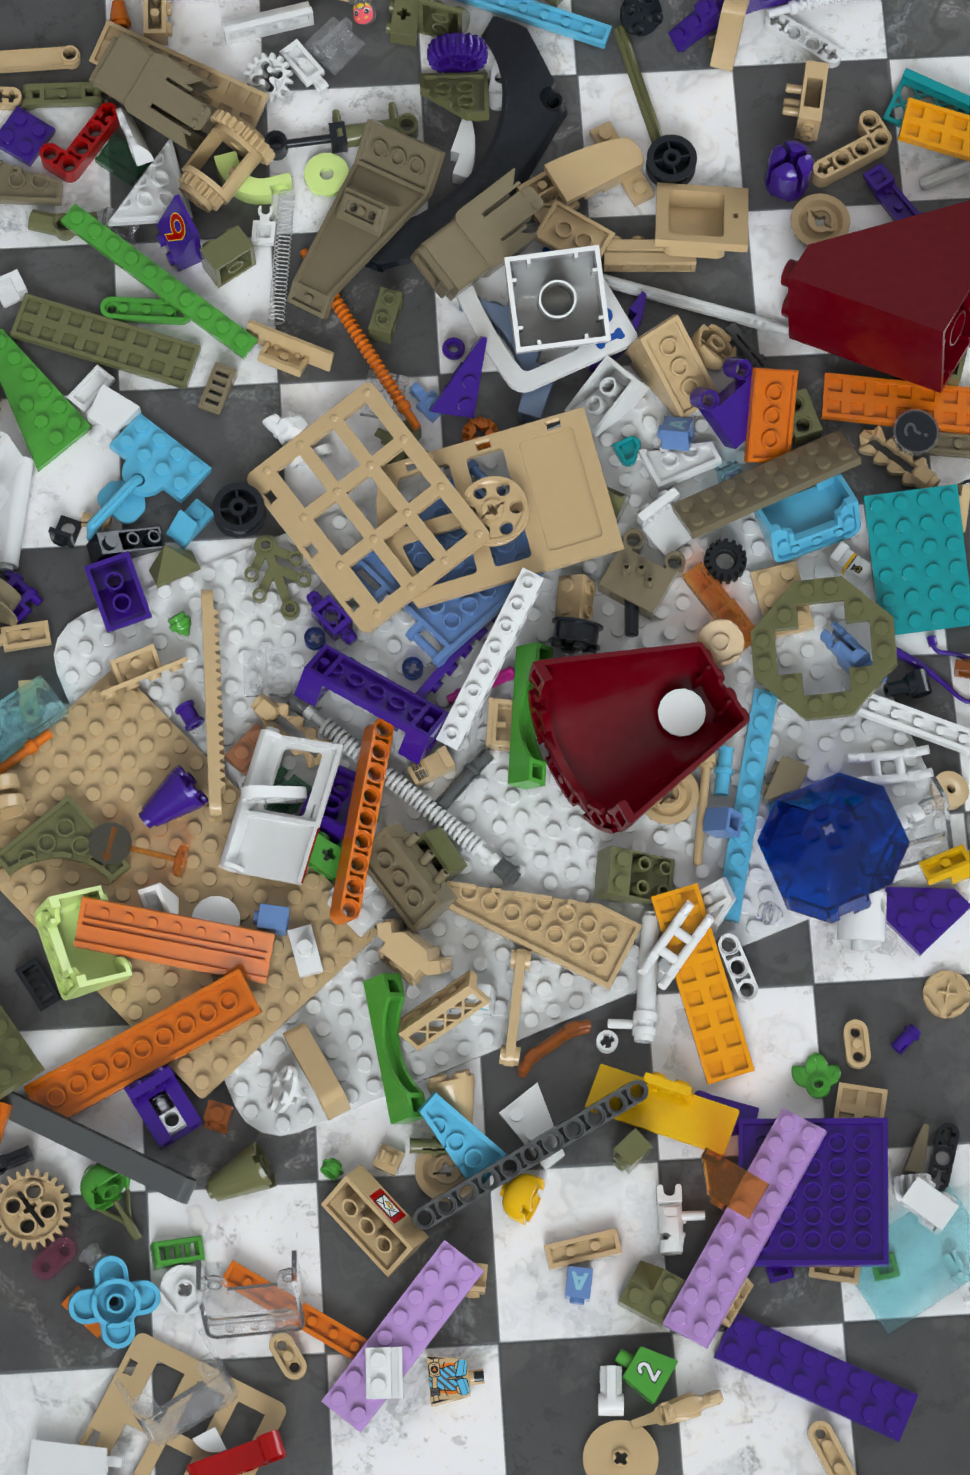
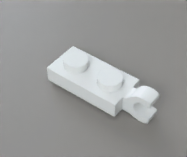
[279,39,330,97]

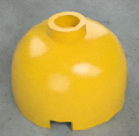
[500,1173,545,1225]

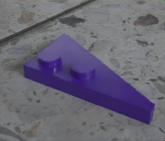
[429,336,487,418]

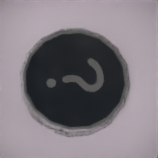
[892,409,939,456]

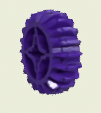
[427,32,488,73]

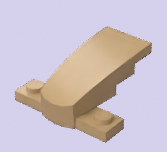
[544,121,655,207]

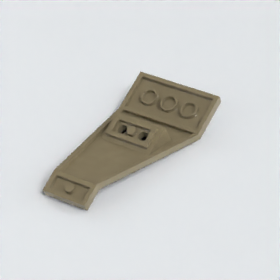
[287,119,446,319]

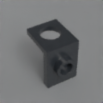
[48,515,82,548]

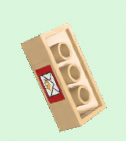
[321,1164,429,1277]

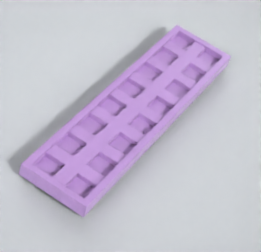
[321,1240,484,1433]

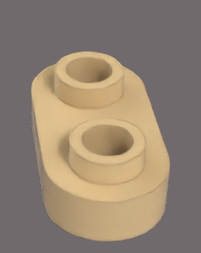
[843,1019,871,1069]
[269,1332,307,1380]

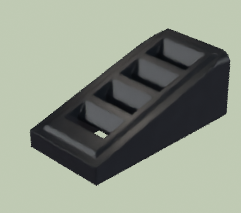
[14,957,62,1012]

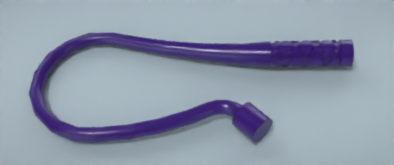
[896,635,970,704]

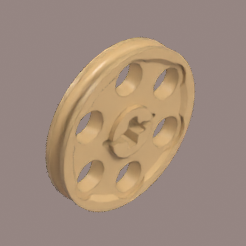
[460,476,530,547]

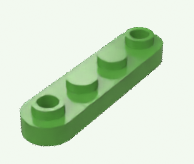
[100,296,191,325]

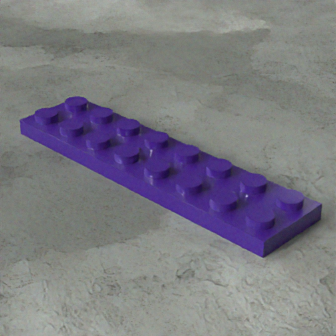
[714,1313,918,1442]

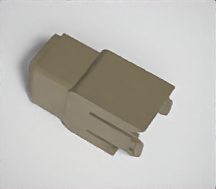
[89,34,218,152]
[410,168,543,301]

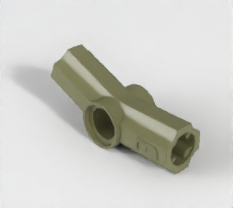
[28,209,98,241]

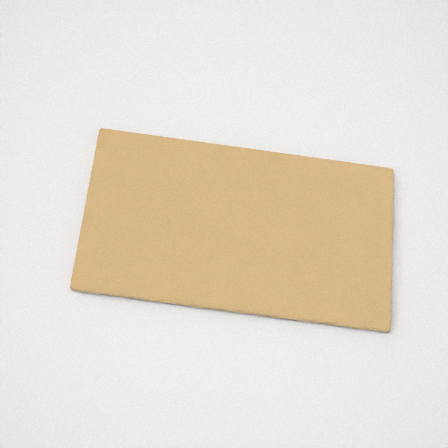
[0,671,378,1099]

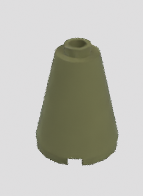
[205,1142,277,1201]

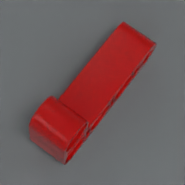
[39,102,120,183]
[186,1429,288,1475]

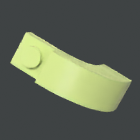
[214,151,293,205]

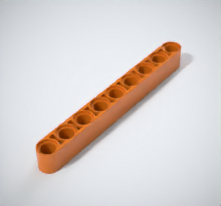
[330,718,394,925]

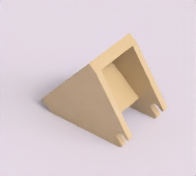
[624,314,719,418]

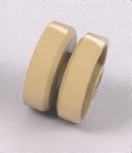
[0,773,28,823]

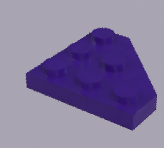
[885,887,970,956]

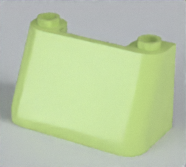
[35,885,132,1001]

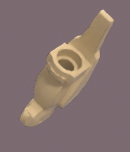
[630,1390,724,1429]

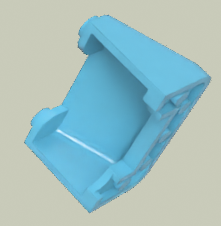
[753,473,861,563]

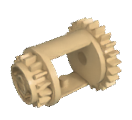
[178,109,275,213]

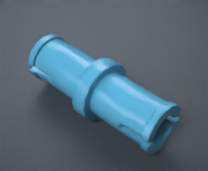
[713,746,734,796]

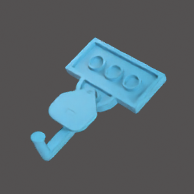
[86,413,212,542]

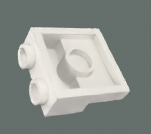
[327,869,395,937]

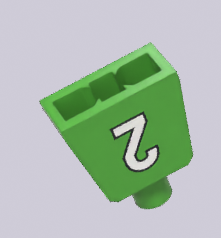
[615,1346,678,1405]

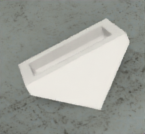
[138,882,179,914]

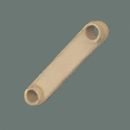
[0,45,81,73]
[499,949,532,1067]

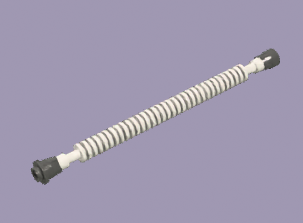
[287,693,521,886]

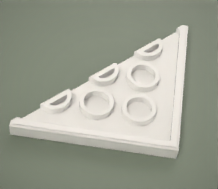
[108,139,193,226]

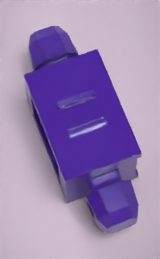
[306,590,357,646]

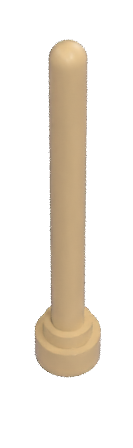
[693,753,717,866]

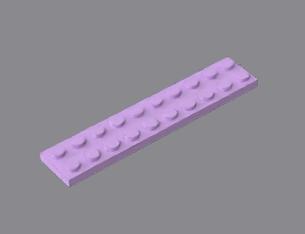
[662,1108,827,1349]

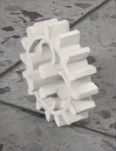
[244,52,293,103]

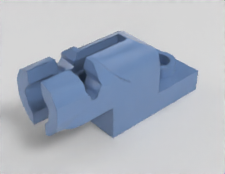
[820,621,887,683]

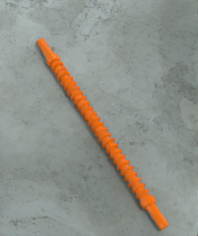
[300,248,421,431]

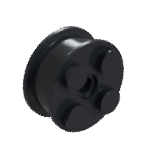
[646,135,697,186]
[213,483,266,539]
[548,617,604,654]

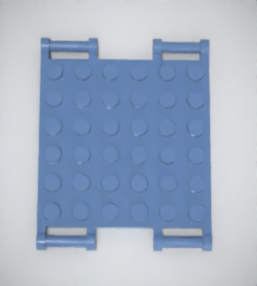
[351,460,544,668]

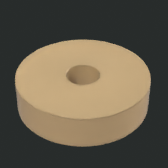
[930,771,969,810]

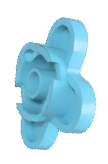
[67,1255,161,1349]

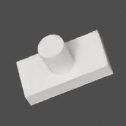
[287,924,323,978]

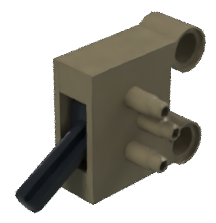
[598,528,686,638]

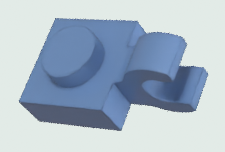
[409,382,442,423]

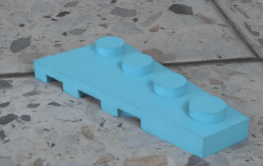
[418,1091,507,1184]

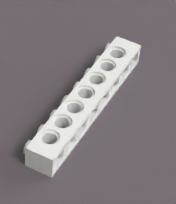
[436,568,546,751]

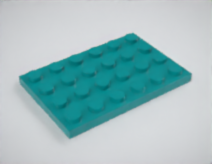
[862,484,970,635]

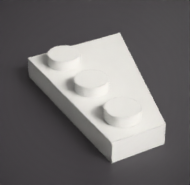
[499,1082,565,1171]

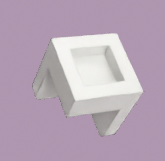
[0,269,28,308]

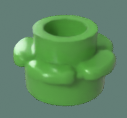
[320,1158,344,1180]

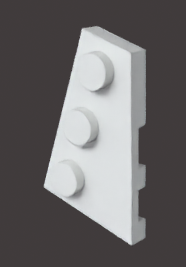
[638,442,722,491]

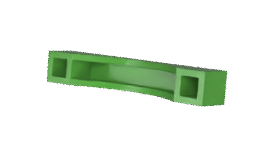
[508,642,553,790]
[363,973,425,1124]

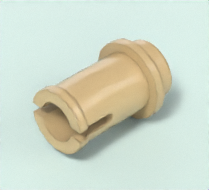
[81,512,112,531]

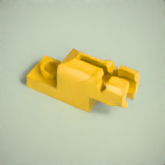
[918,844,970,886]

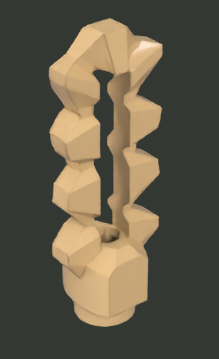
[858,425,941,489]
[250,693,333,769]

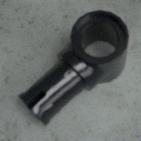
[883,669,933,699]

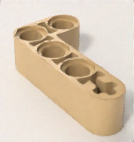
[710,0,750,72]
[811,110,892,188]
[283,1022,351,1121]

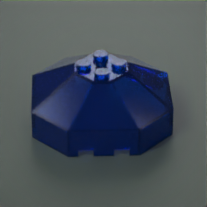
[757,772,910,924]

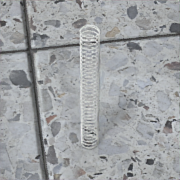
[268,191,296,325]

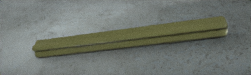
[613,25,663,143]

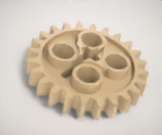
[0,1169,72,1251]

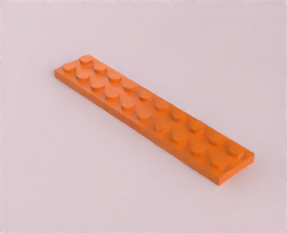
[24,968,263,1118]

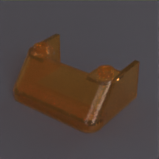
[701,1147,770,1219]

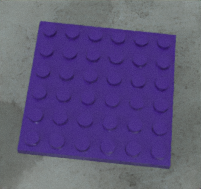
[738,1118,889,1267]

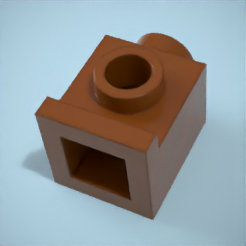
[203,1099,234,1135]

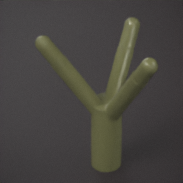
[95,1189,142,1242]

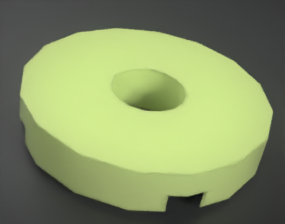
[304,153,349,197]

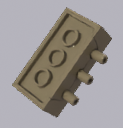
[367,823,458,933]

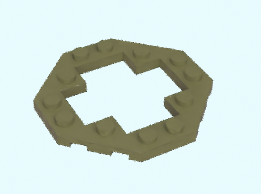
[751,576,898,721]

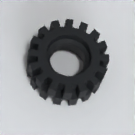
[703,538,747,585]

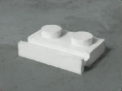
[365,1347,404,1399]

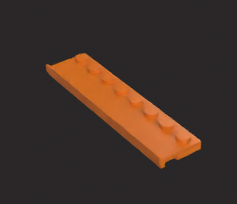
[73,896,276,984]

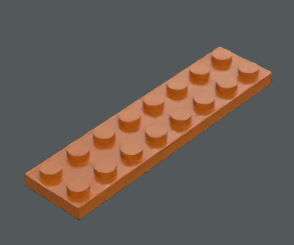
[821,372,970,434]

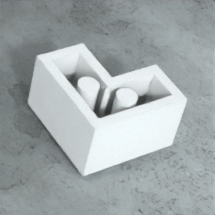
[899,1176,959,1235]

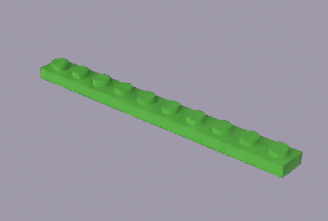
[61,204,258,360]

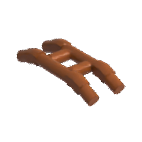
[516,1019,592,1079]

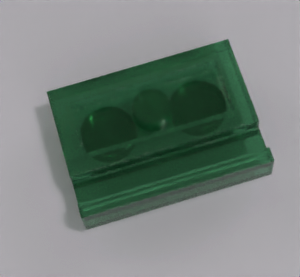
[95,134,152,187]

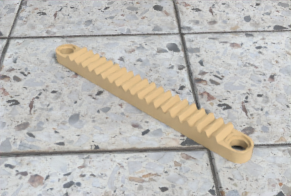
[201,589,226,816]

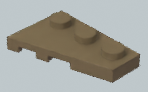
[0,160,63,206]

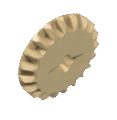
[791,193,850,246]
[645,774,699,825]
[415,1153,472,1203]

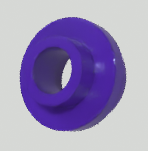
[442,337,465,360]

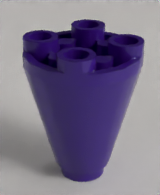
[138,765,209,828]

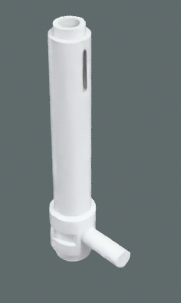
[608,911,660,1044]

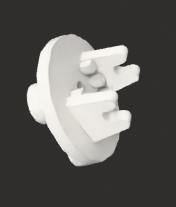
[267,1065,309,1114]

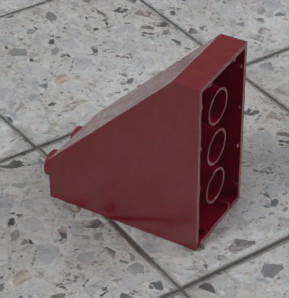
[781,200,970,393]

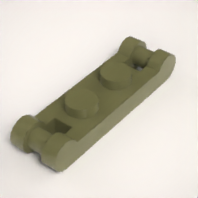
[22,82,104,110]

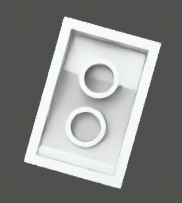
[565,355,649,437]

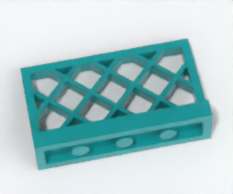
[882,68,970,128]

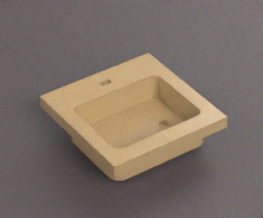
[655,182,748,259]

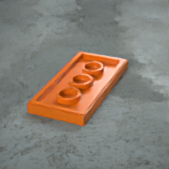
[744,367,799,463]

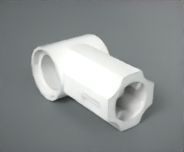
[598,1365,624,1416]

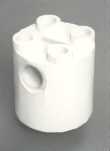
[837,886,887,951]

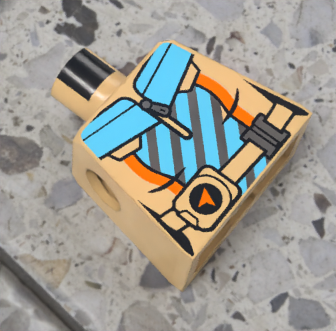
[427,1356,485,1407]

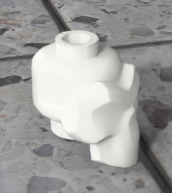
[262,411,311,445]

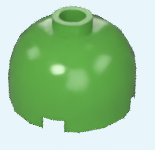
[80,1163,131,1211]

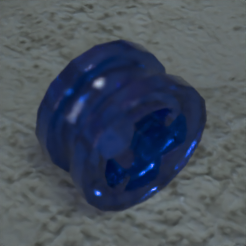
[304,627,326,650]
[402,657,423,681]

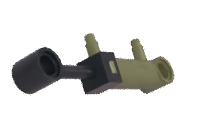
[264,102,418,161]

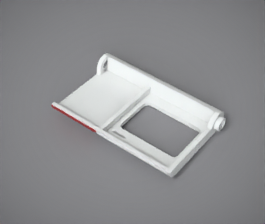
[218,726,344,885]

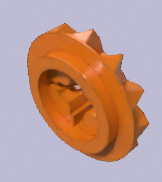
[462,416,499,451]

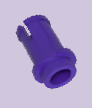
[890,1024,921,1055]

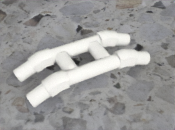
[844,745,934,787]
[638,900,715,990]

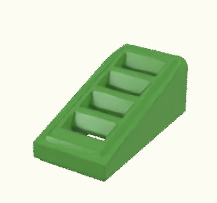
[150,1235,205,1270]

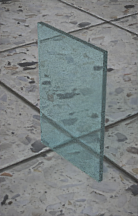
[855,1186,970,1335]

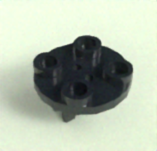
[620,0,663,37]

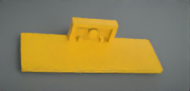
[585,1064,739,1156]

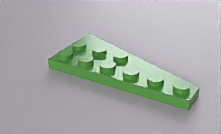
[0,328,92,472]

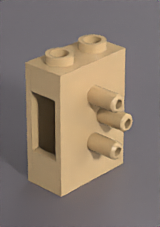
[782,60,829,142]

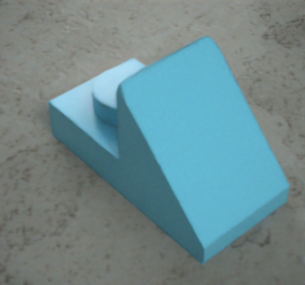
[166,498,214,549]

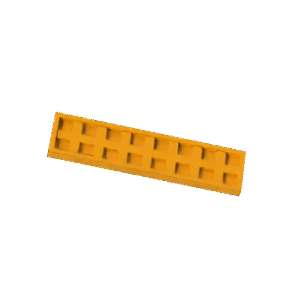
[898,97,970,162]
[650,883,755,1085]

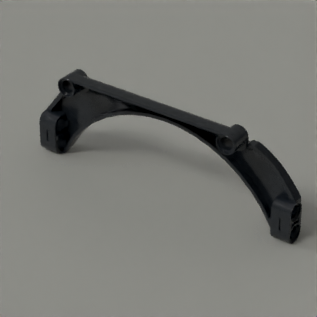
[365,16,568,273]

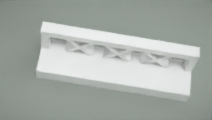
[221,1,314,45]

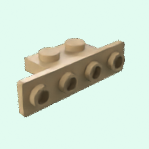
[246,320,334,378]
[95,644,188,699]

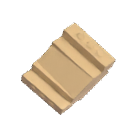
[376,918,453,987]

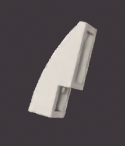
[451,119,475,185]

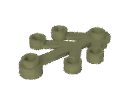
[244,535,311,621]

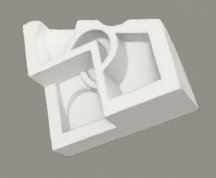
[115,107,154,166]

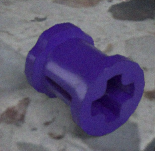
[175,700,205,732]

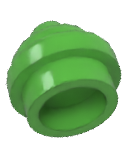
[168,611,191,636]

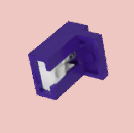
[124,1065,203,1150]

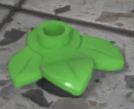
[791,1052,841,1099]

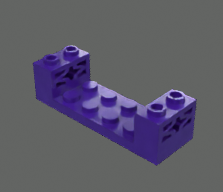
[294,644,449,765]

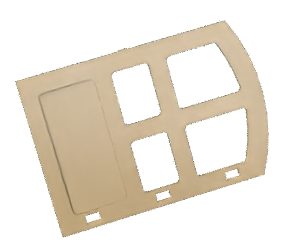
[376,407,624,609]

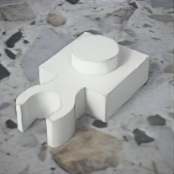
[251,206,276,246]

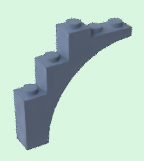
[459,296,556,423]

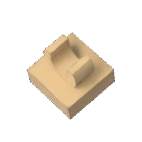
[372,1143,405,1177]

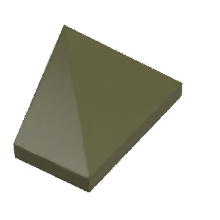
[149,545,201,588]

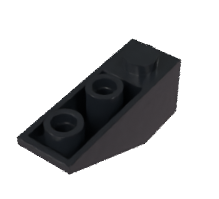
[86,526,165,563]

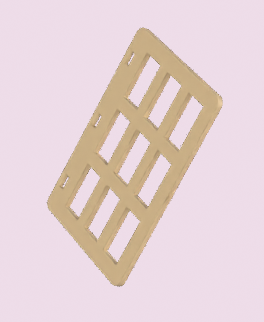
[247,383,490,633]
[79,1333,286,1475]

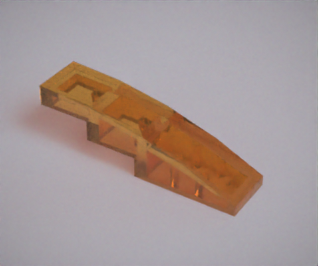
[681,562,755,650]

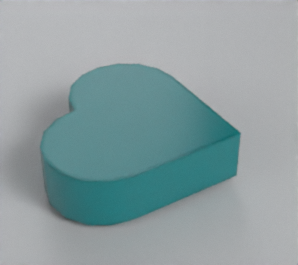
[612,436,641,467]

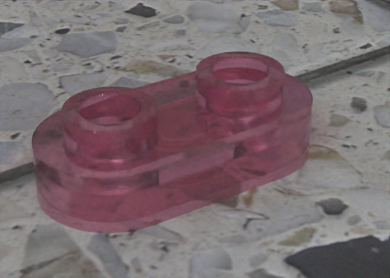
[32,1237,77,1281]

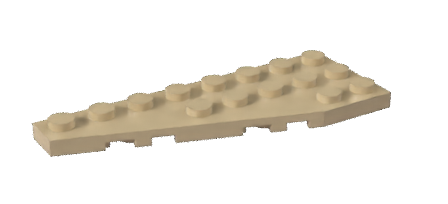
[446,880,642,991]

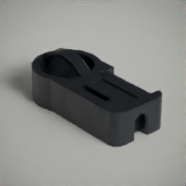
[0,1145,34,1176]

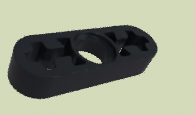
[927,1123,960,1193]

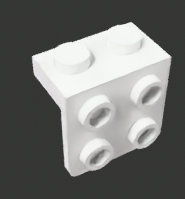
[636,487,692,557]

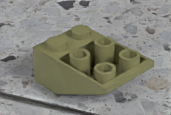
[594,846,675,906]

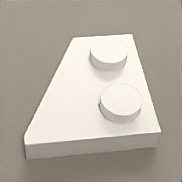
[700,877,736,935]

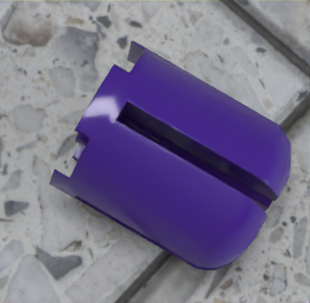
[764,140,814,202]

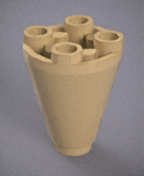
[426,1069,475,1124]

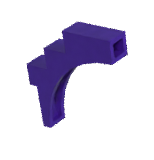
[668,0,798,52]

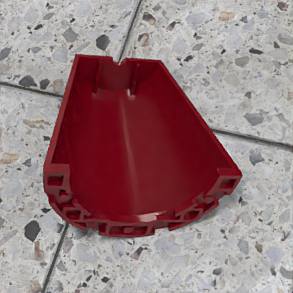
[528,642,750,834]

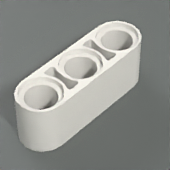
[716,933,758,1002]

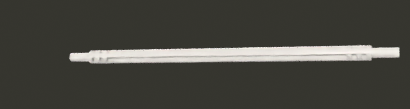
[603,274,789,335]

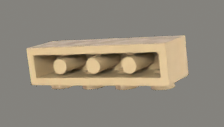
[143,0,172,45]

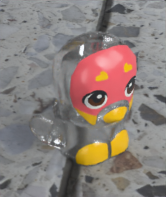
[349,0,376,25]

